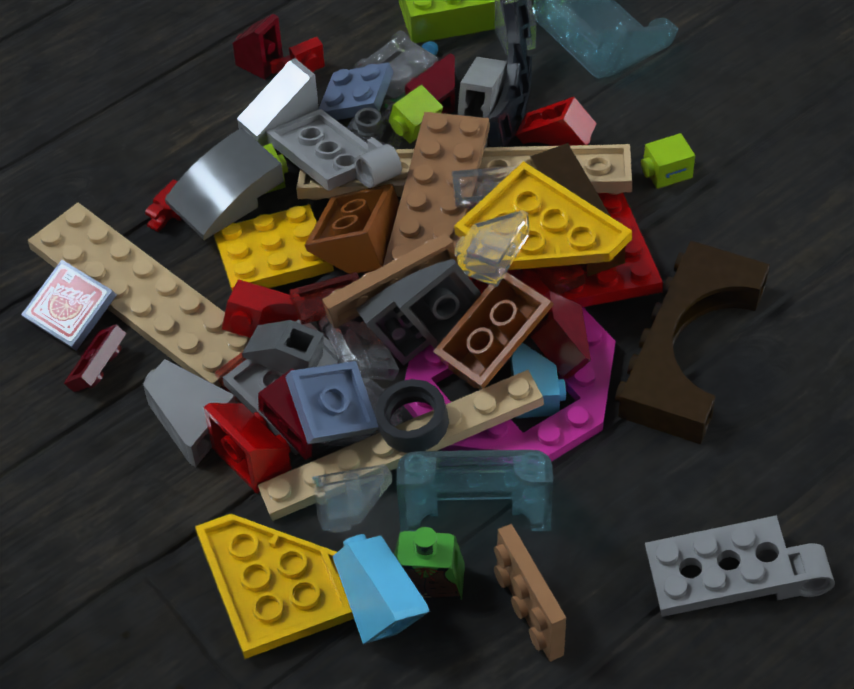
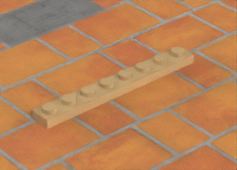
[258,370,544,521]

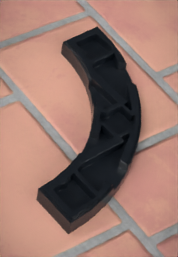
[486,0,532,147]

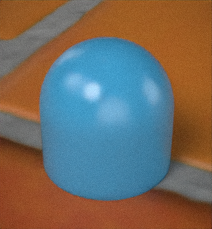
[421,41,438,58]

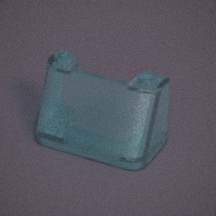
[532,0,679,78]
[397,450,553,532]

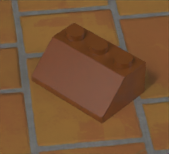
[305,183,400,274]
[433,269,554,389]

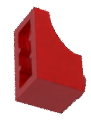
[515,97,597,146]
[222,279,305,338]

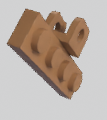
[322,233,457,329]

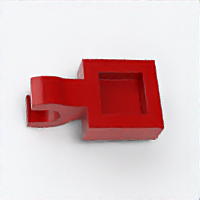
[270,36,325,74]
[145,179,182,232]

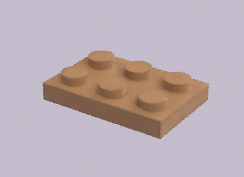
[494,523,566,662]

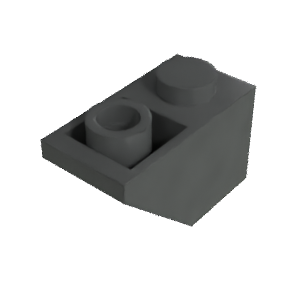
[242,320,324,374]

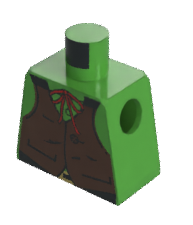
[394,527,465,599]

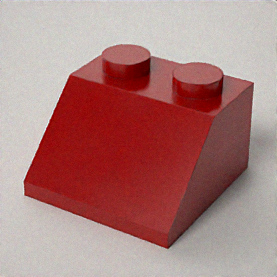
[203,403,291,493]

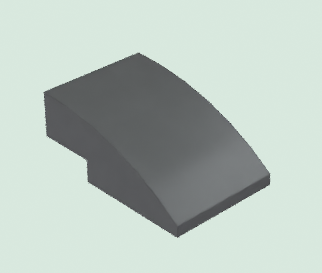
[165,128,284,240]
[356,259,482,366]

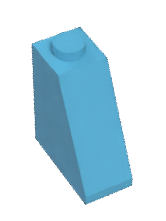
[332,534,430,644]

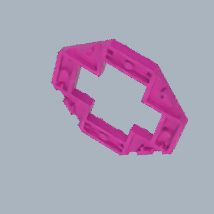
[403,307,616,466]

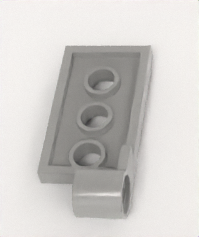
[266,109,402,191]
[645,515,835,617]

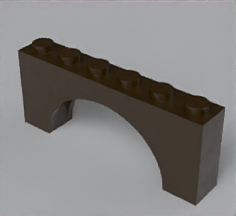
[615,240,770,444]

